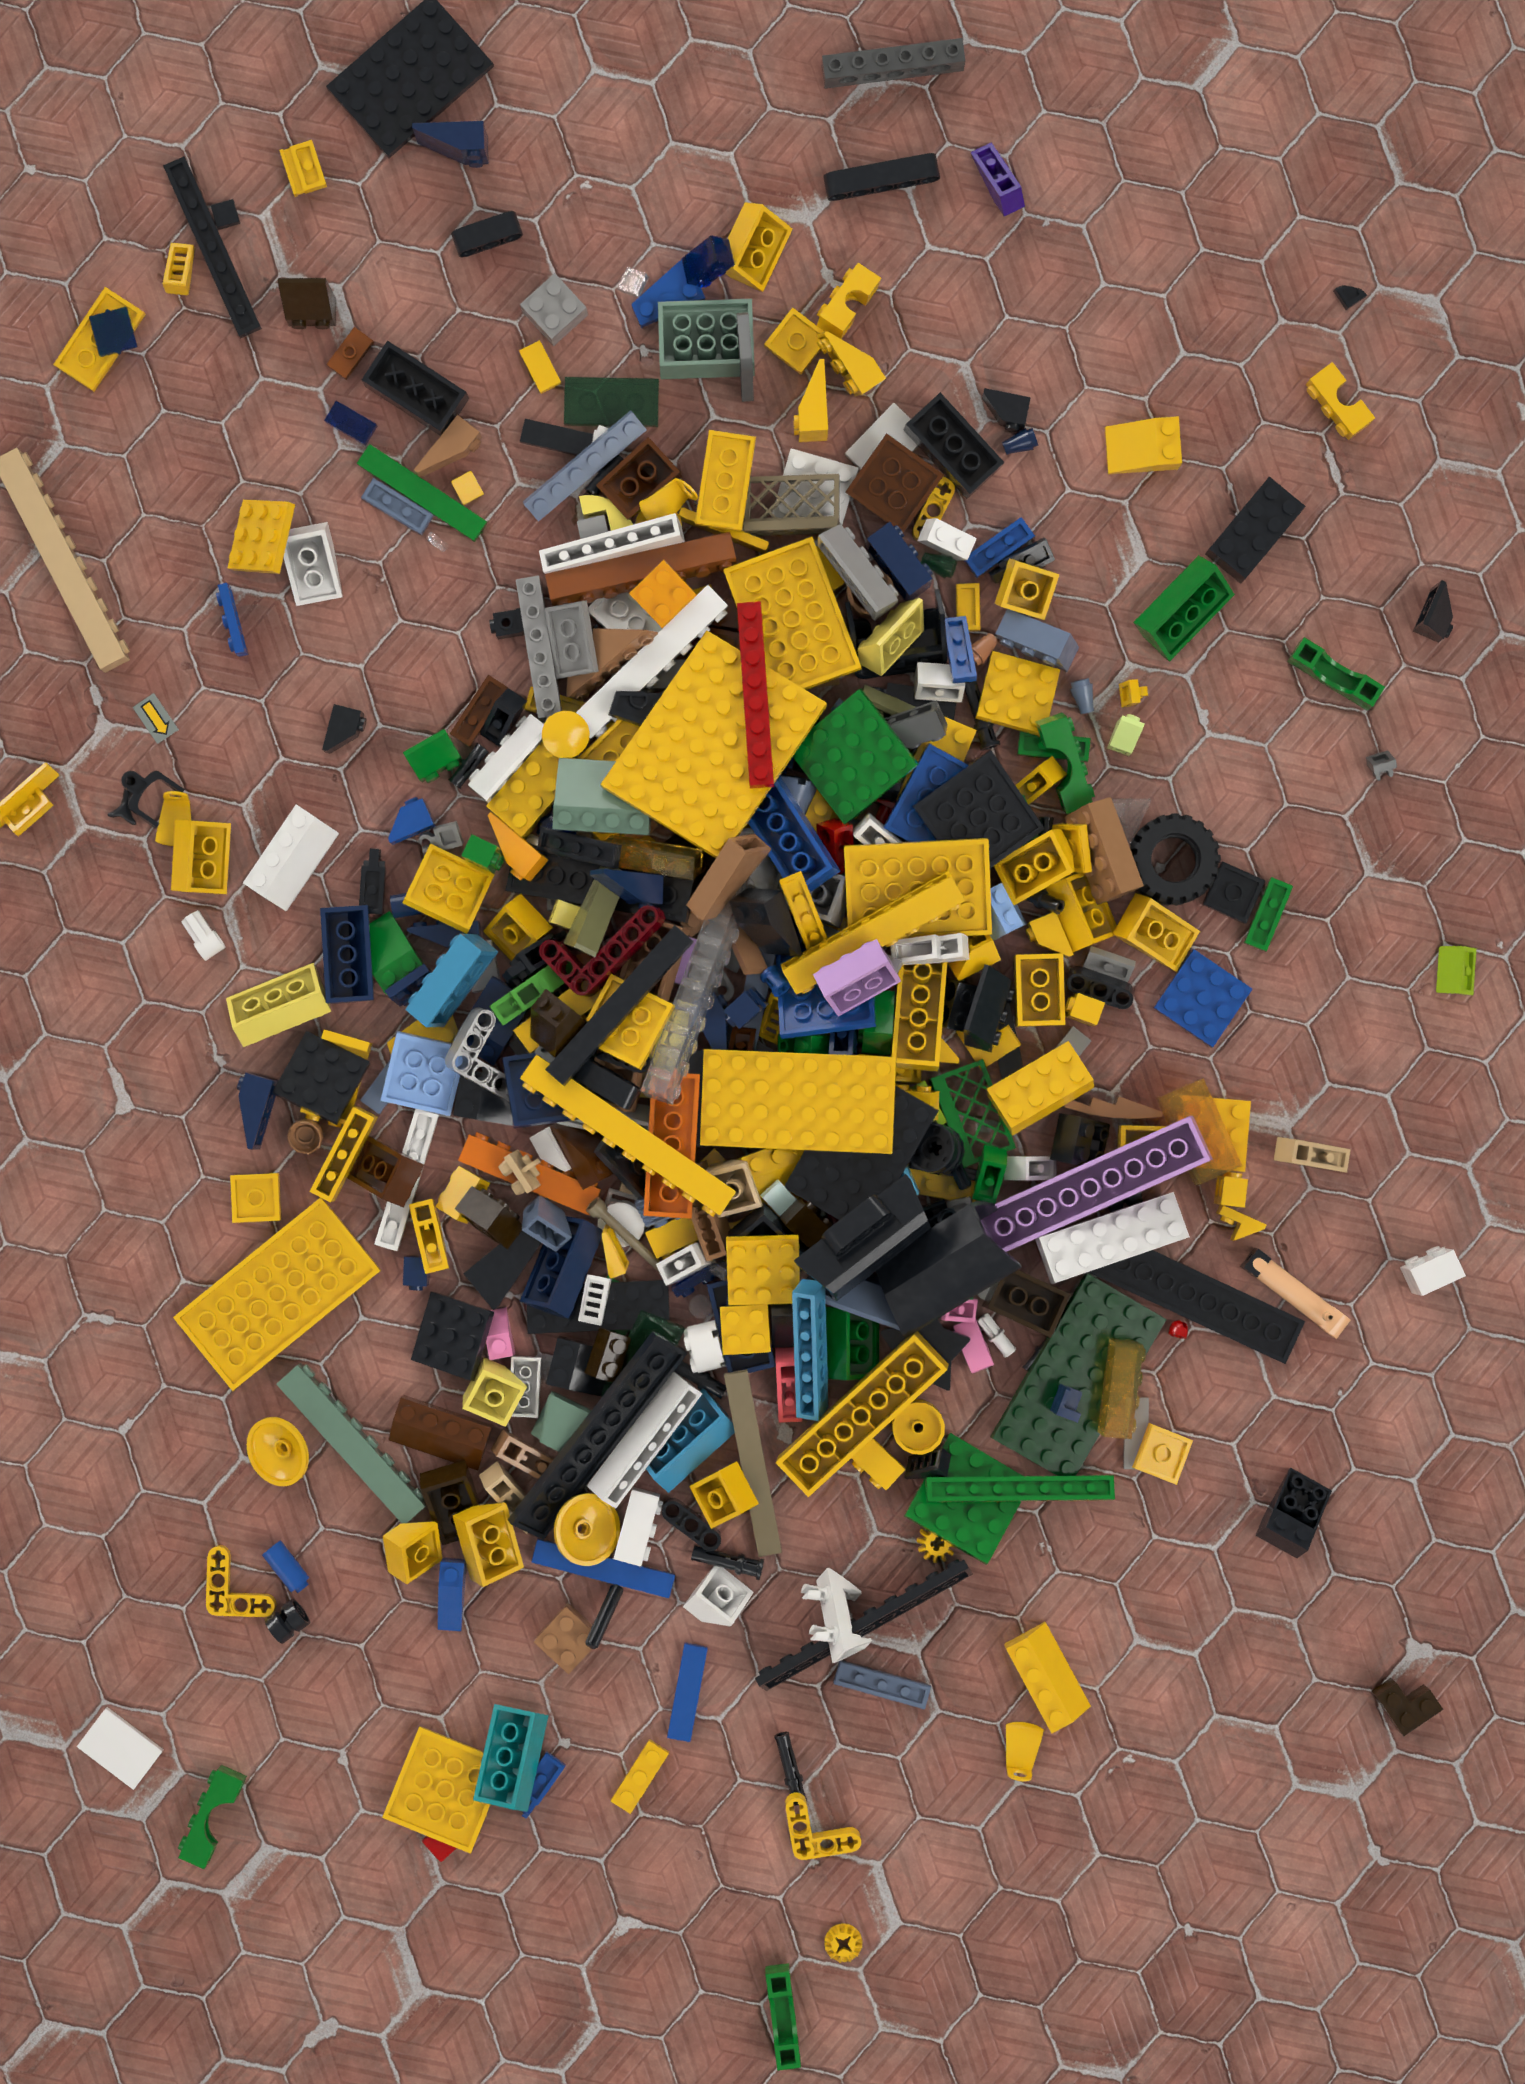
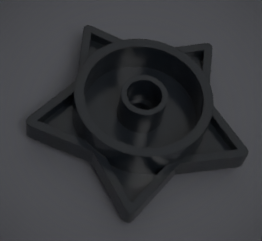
[880,1318,971,1391]

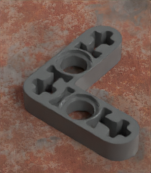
[736,312,754,402]

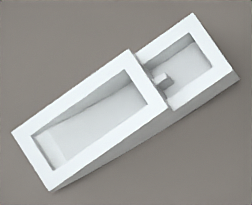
[891,933,969,965]

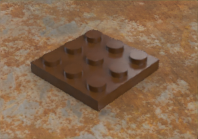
[845,433,944,533]

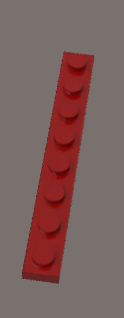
[737,601,774,789]

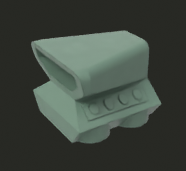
[531,1391,591,1452]

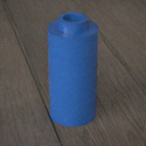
[262,1540,310,1593]

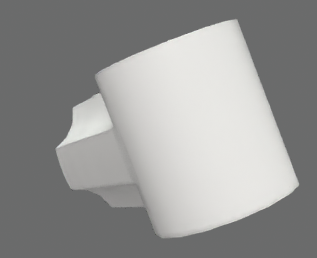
[181,910,226,961]

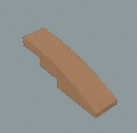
[1062,1096,1164,1119]

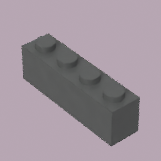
[884,700,948,749]

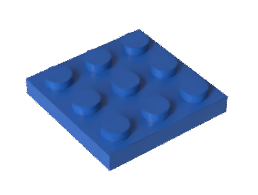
[1153,949,1252,1048]

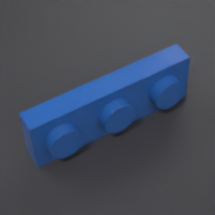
[964,517,1035,578]
[216,583,248,657]
[945,616,977,684]

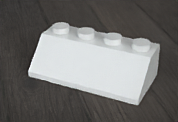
[468,714,544,803]
[243,805,339,911]

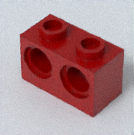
[816,818,854,874]

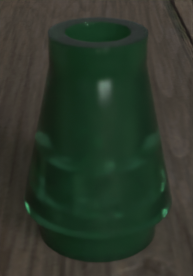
[921,552,957,579]

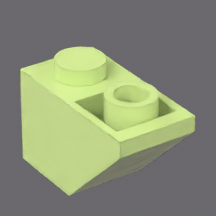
[1107,714,1144,756]

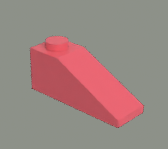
[775,1347,802,1423]

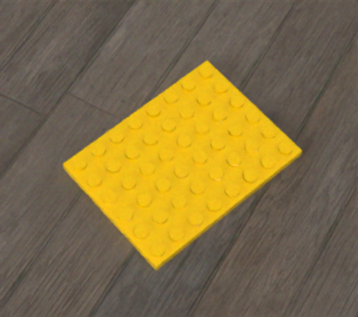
[600,630,827,858]

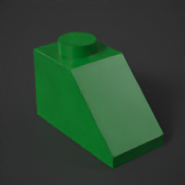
[972,1145,1007,1204]

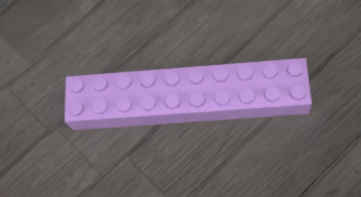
[981,1116,1213,1252]

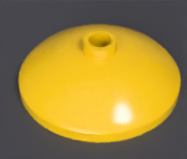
[246,1417,309,1486]
[554,1493,620,1566]

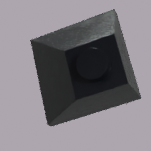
[1413,580,1453,643]

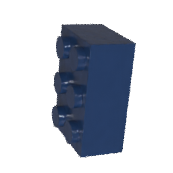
[865,522,933,602]

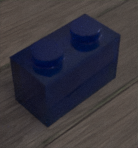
[682,235,735,288]

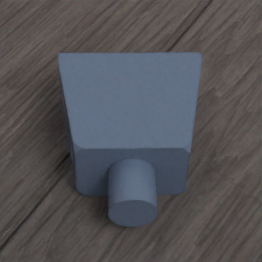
[522,1196,572,1252]

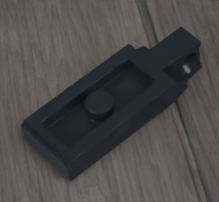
[988,538,1055,584]
[359,848,386,915]

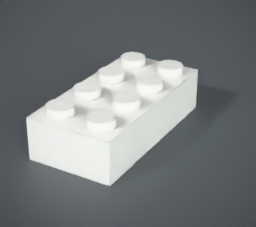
[511,1356,542,1418]

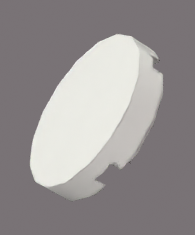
[598,1200,645,1247]

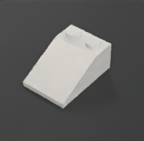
[283,522,343,606]

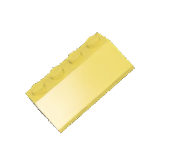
[226,963,331,1047]

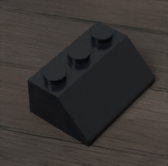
[964,964,1015,1053]

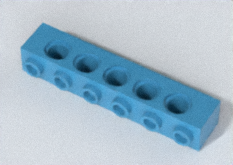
[792,1279,829,1421]

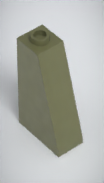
[563,866,622,957]

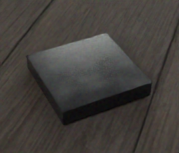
[1202,861,1265,924]

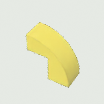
[579,495,633,531]

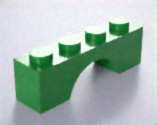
[1287,637,1385,711]
[1035,712,1095,814]
[178,1765,247,1869]
[765,1963,801,2071]

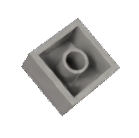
[520,273,588,346]

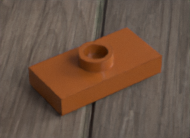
[326,327,374,380]

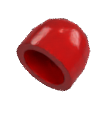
[1168,1320,1188,1339]

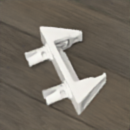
[801,1568,872,1663]

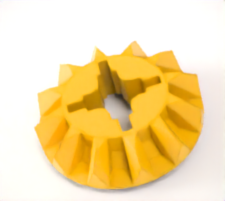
[824,1923,862,1963]

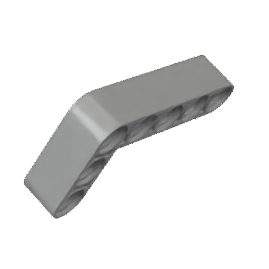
[445,1007,509,1102]

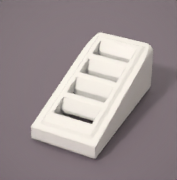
[578,1274,612,1326]

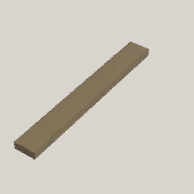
[724,1369,782,1557]

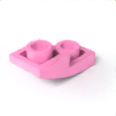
[953,1318,994,1374]

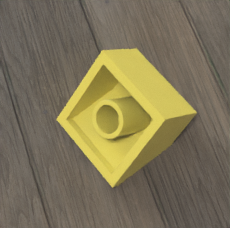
[462,1357,527,1427]

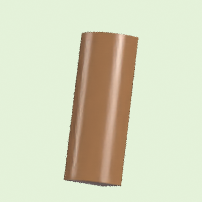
[692,1160,730,1262]

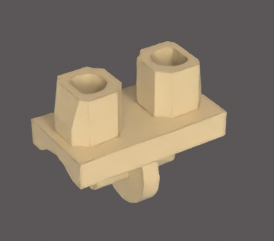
[498,1149,541,1195]

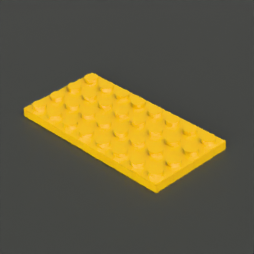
[700,1049,897,1154]
[173,1197,381,1391]

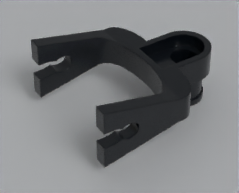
[121,771,185,829]

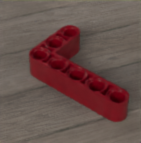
[539,905,665,997]

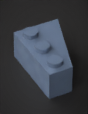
[995,609,1079,672]

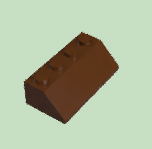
[388,1395,494,1471]

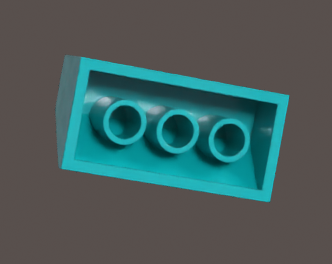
[473,1704,549,1812]

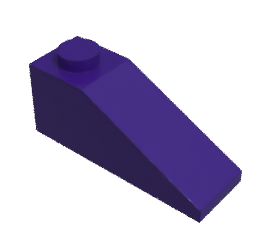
[971,142,1025,216]

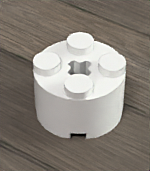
[683,1320,726,1373]

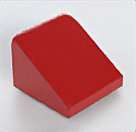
[422,1836,457,1862]

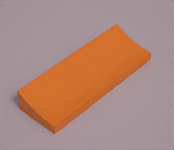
[643,1071,700,1219]

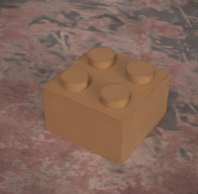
[534,1602,593,1675]

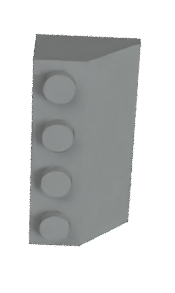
[817,524,899,621]

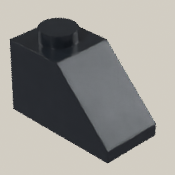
[982,388,1031,432]
[480,688,527,747]
[322,704,367,754]

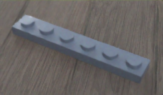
[523,410,647,522]

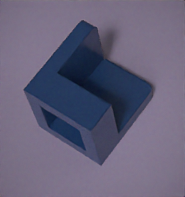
[1050,1384,1082,1423]

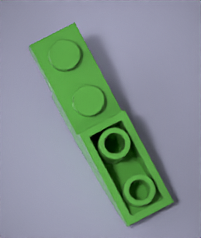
[489,962,573,1026]

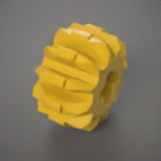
[916,1529,955,1563]

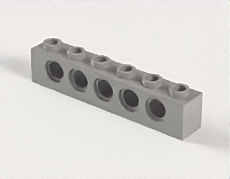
[516,576,562,723]

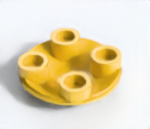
[542,711,590,758]

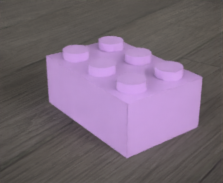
[813,939,901,1017]

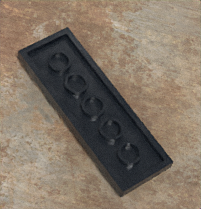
[527,1280,670,1334]

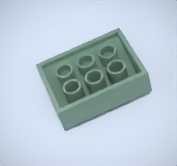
[658,299,755,379]
[552,758,651,835]

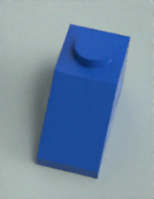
[388,797,436,845]

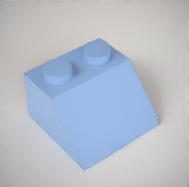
[990,883,1027,941]

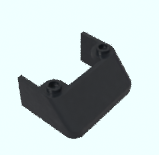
[845,589,947,679]

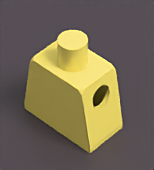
[548,899,580,930]

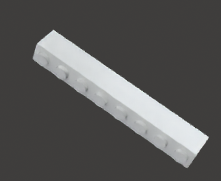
[576,585,728,739]

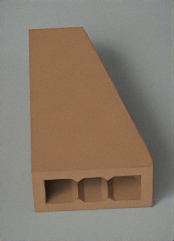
[686,834,771,921]

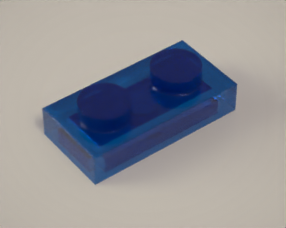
[324,401,378,446]
[671,1264,717,1298]

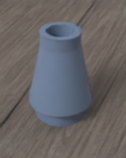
[1070,678,1094,714]

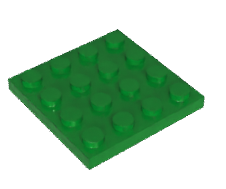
[793,689,919,824]
[904,1433,1023,1565]

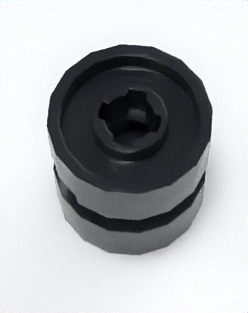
[265,1599,310,1644]

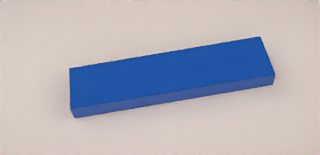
[667,1643,708,1742]

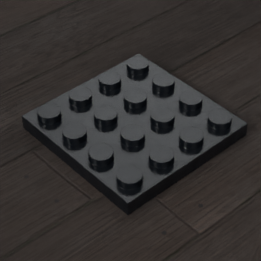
[912,750,1045,868]

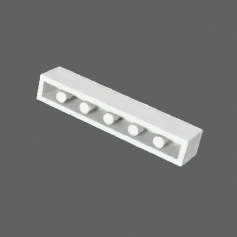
[539,513,685,574]
[587,1372,702,1509]

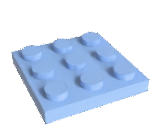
[380,1031,463,1116]

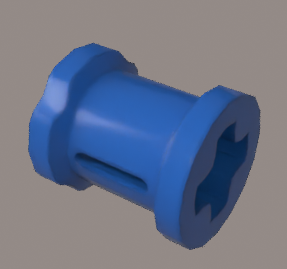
[760,965,791,997]

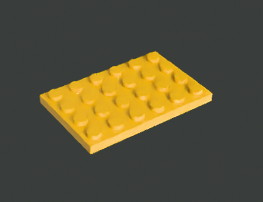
[723,537,862,690]
[844,838,992,939]

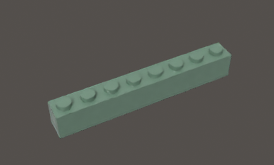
[276,1363,426,1523]

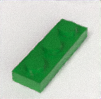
[1017,731,1091,762]
[1244,877,1293,952]

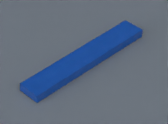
[531,1538,675,1598]

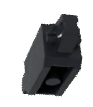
[502,930,573,983]

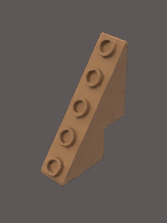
[566,628,658,701]

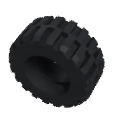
[1130,813,1221,906]

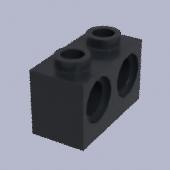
[942,977,978,1032]

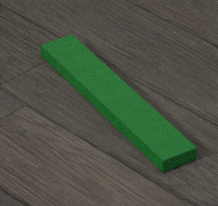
[357,444,487,542]

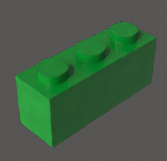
[461,834,505,874]

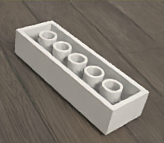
[1035,1192,1190,1284]

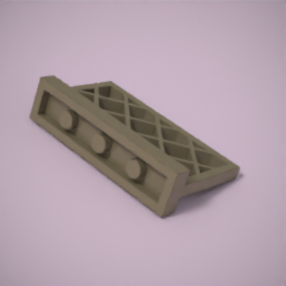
[744,474,840,536]

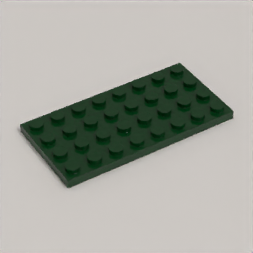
[990,1272,1167,1476]

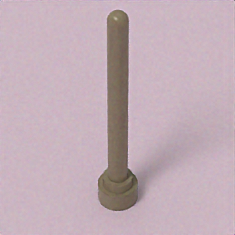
[586,1197,661,1273]

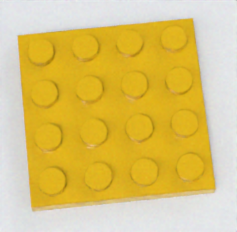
[382,1726,491,1854]

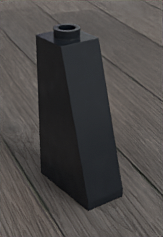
[463,1231,542,1310]

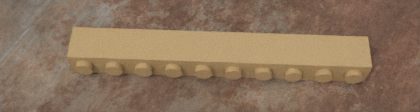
[0,448,130,673]

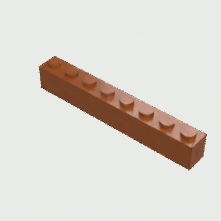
[545,532,737,606]

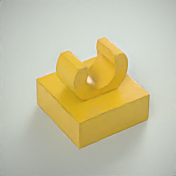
[1119,679,1148,707]

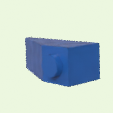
[438,1558,466,1631]

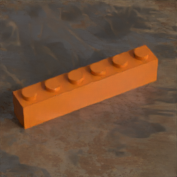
[458,1132,602,1216]

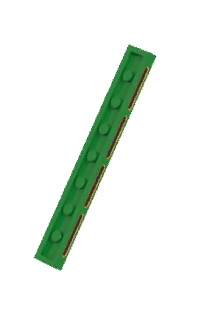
[925,1475,1115,1503]

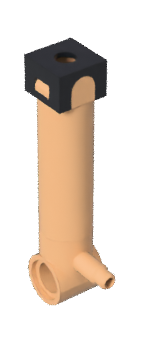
[1240,1248,1351,1339]

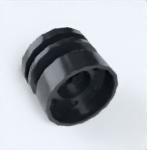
[910,1122,965,1175]

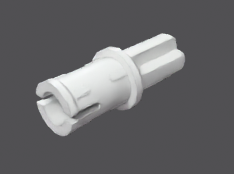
[977,1313,1016,1358]

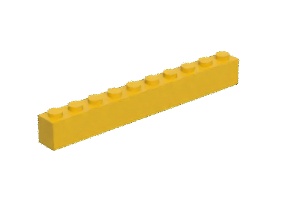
[520,1055,736,1217]

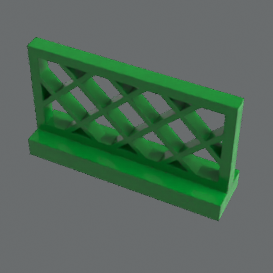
[928,1059,1016,1168]

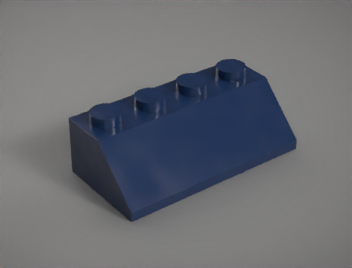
[320,905,374,1004]
[520,1216,603,1319]

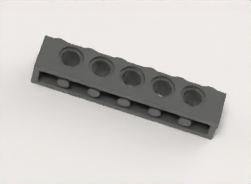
[822,38,966,89]

